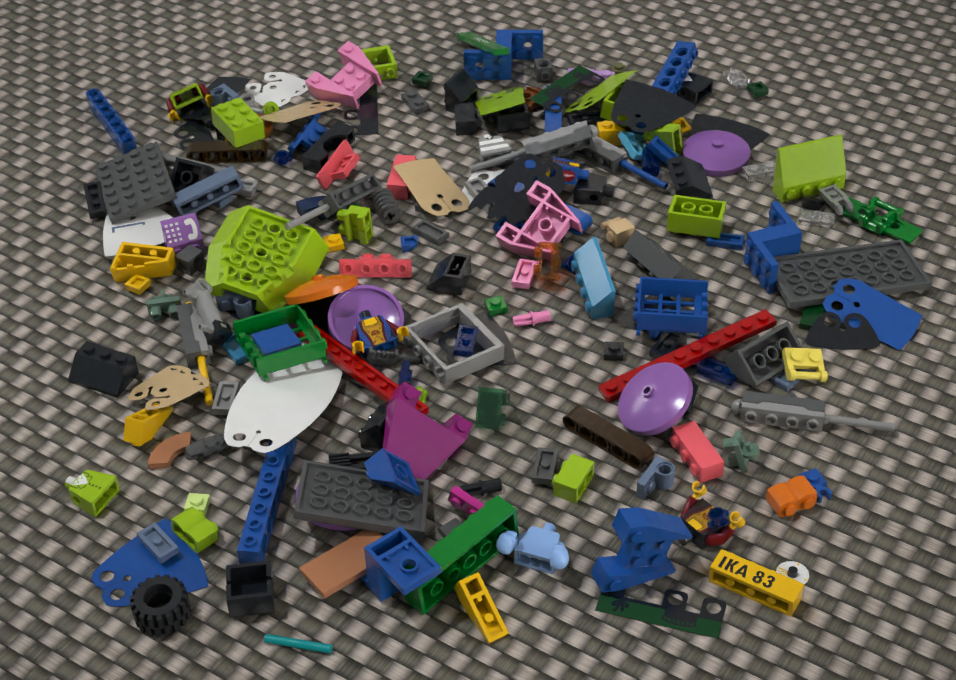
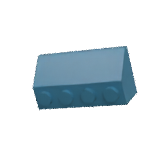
[571,237,616,319]

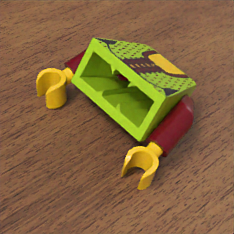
[166,83,214,124]

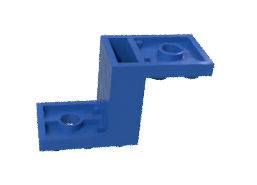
[463,30,543,80]
[743,201,802,294]
[360,526,442,602]

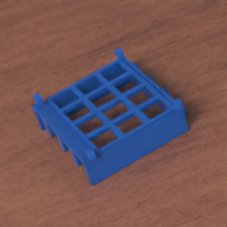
[633,277,708,340]

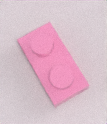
[511,259,538,289]

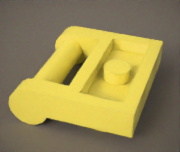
[782,347,828,382]

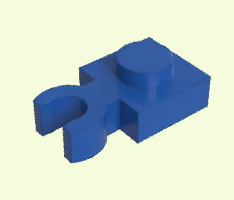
[798,468,832,503]

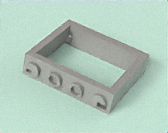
[403,303,504,385]

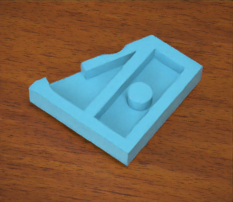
[618,131,648,161]

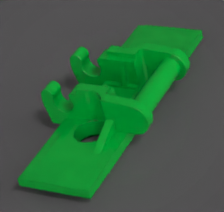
[842,196,923,244]

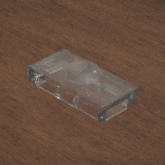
[798,209,836,229]

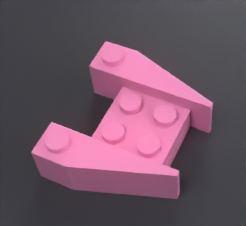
[305,41,382,109]
[496,180,582,263]

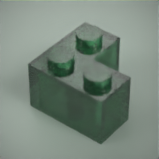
[475,387,510,430]

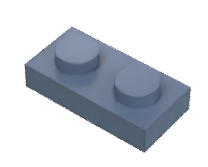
[136,522,180,564]

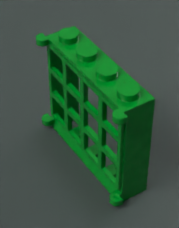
[232,304,328,381]

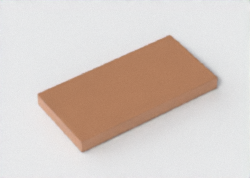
[299,530,383,599]

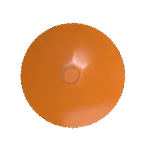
[285,274,359,305]

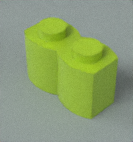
[171,507,219,553]

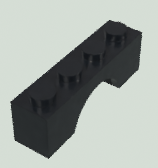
[302,122,355,174]

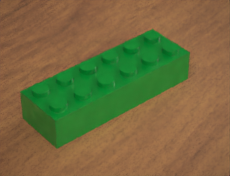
[404,495,519,615]

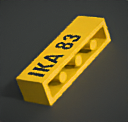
[708,549,804,617]

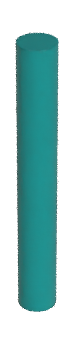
[264,634,333,654]

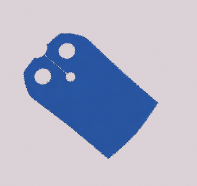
[823,279,923,351]

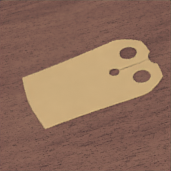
[260,100,341,123]
[393,158,469,216]

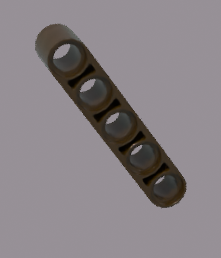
[186,140,269,163]
[562,405,654,470]

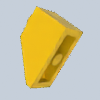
[597,120,627,146]

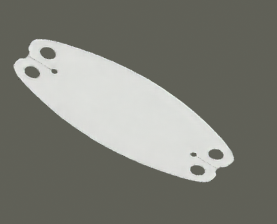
[224,342,343,453]

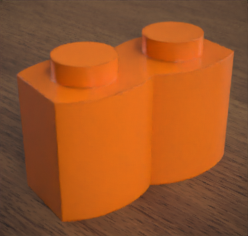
[766,475,818,517]

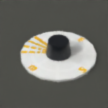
[776,561,809,585]

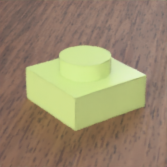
[184,493,211,516]

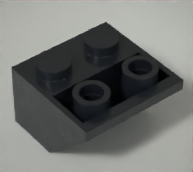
[444,68,478,114]
[491,104,530,133]
[426,253,471,295]

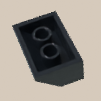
[666,156,713,199]
[68,341,139,398]

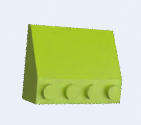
[772,134,846,202]

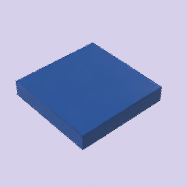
[251,324,302,356]

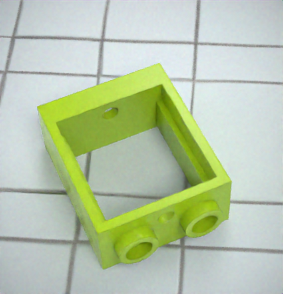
[361,45,398,80]

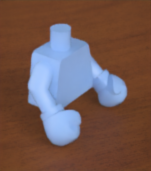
[496,523,569,575]

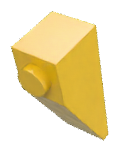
[123,403,173,446]
[453,572,509,644]

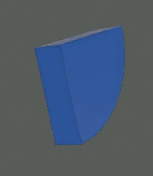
[400,235,418,253]

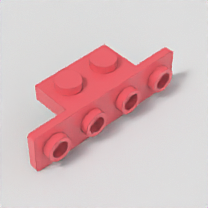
[316,139,360,190]
[339,253,412,278]

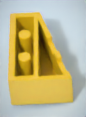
[110,242,176,283]

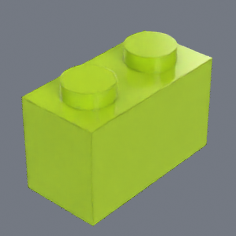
[551,454,594,503]

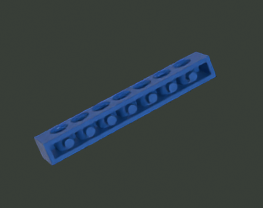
[632,41,698,135]
[237,437,297,564]

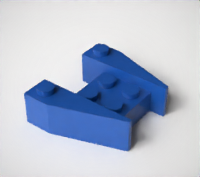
[591,507,692,592]

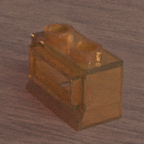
[533,242,562,282]

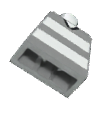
[478,134,512,167]

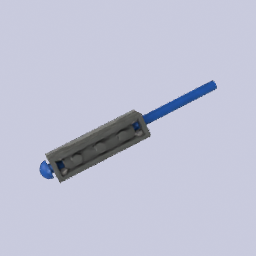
[573,136,668,190]

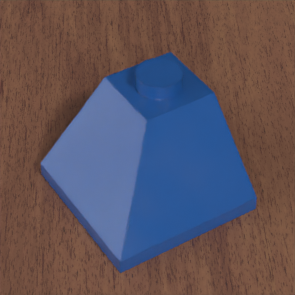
[364,448,421,496]

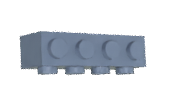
[172,166,244,216]

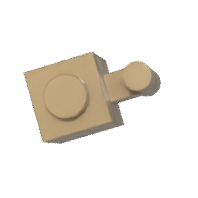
[600,217,635,248]

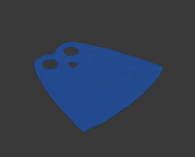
[91,518,208,607]

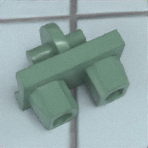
[146,289,182,320]
[723,431,760,472]

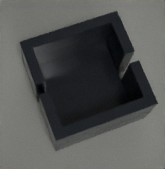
[226,560,275,618]

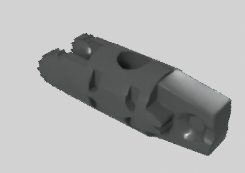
[185,433,237,460]

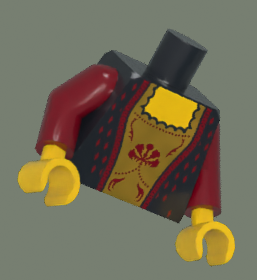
[678,481,745,549]

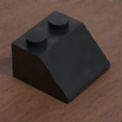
[170,157,215,192]
[358,400,390,452]

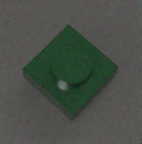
[412,71,433,87]
[746,81,769,98]

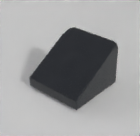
[802,195,825,212]

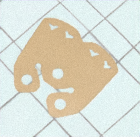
[128,365,209,410]

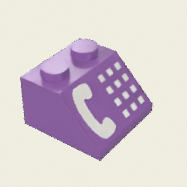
[160,213,205,255]

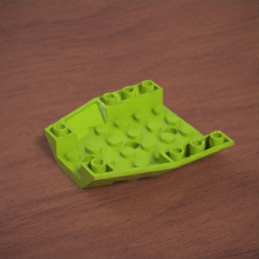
[205,205,329,313]

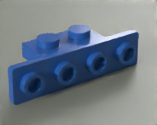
[287,112,328,158]

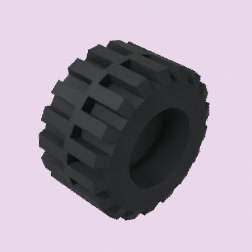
[130,575,191,637]

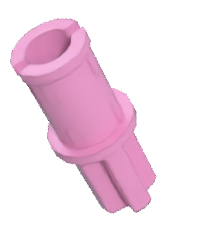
[513,310,551,327]

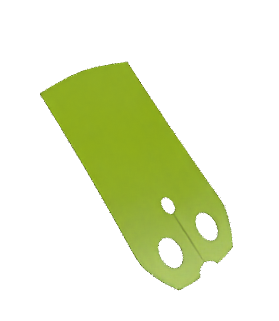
[564,70,638,113]
[475,87,525,116]

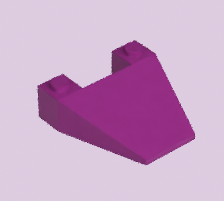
[383,381,473,479]

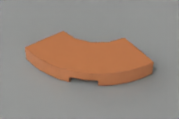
[148,432,192,469]

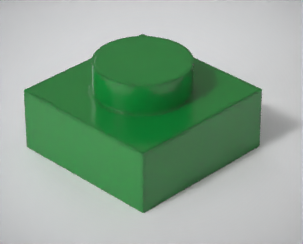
[484,295,507,316]

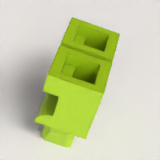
[337,205,374,245]

